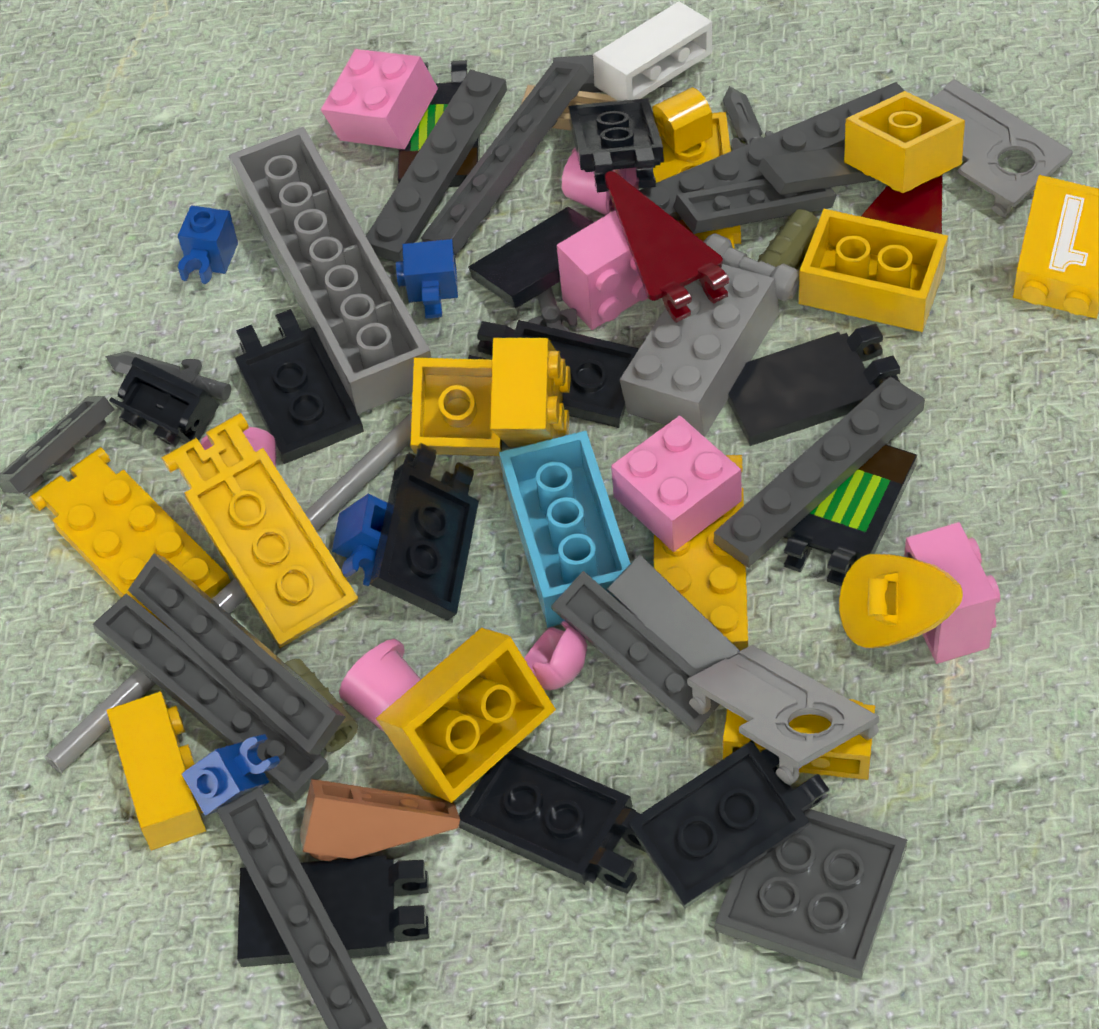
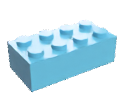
[499,431,630,628]

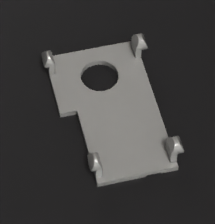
[927,79,1073,218]
[687,645,879,785]

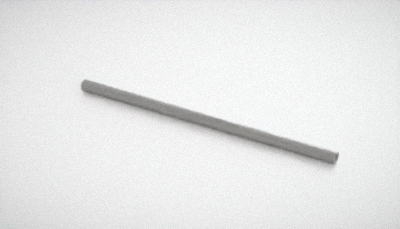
[45,412,412,773]

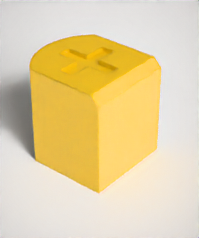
[652,87,713,154]

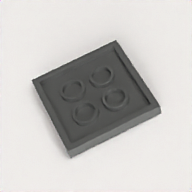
[715,809,907,980]

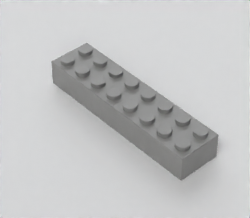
[229,126,432,414]

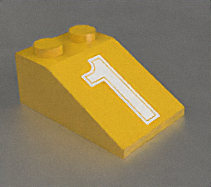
[1013,175,1099,319]

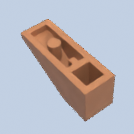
[300,779,460,861]

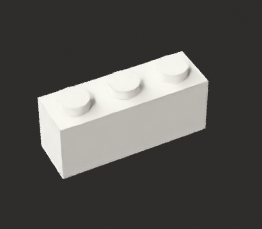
[593,1,712,101]

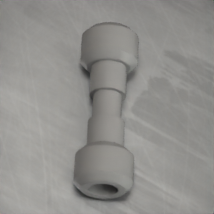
[704,233,799,302]

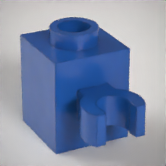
[178,205,238,284]
[396,239,458,319]
[332,493,387,587]
[182,734,280,816]

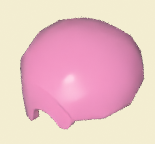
[524,621,587,691]

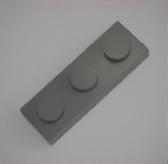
[0,396,115,494]

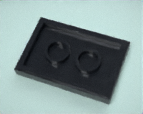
[468,207,594,308]

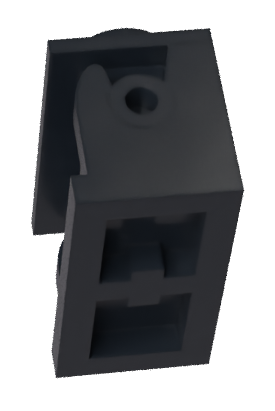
[109,357,220,447]

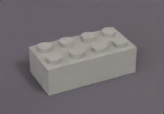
[620,264,780,437]

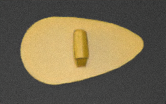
[839,554,963,649]

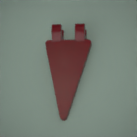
[605,171,729,323]
[861,175,943,234]

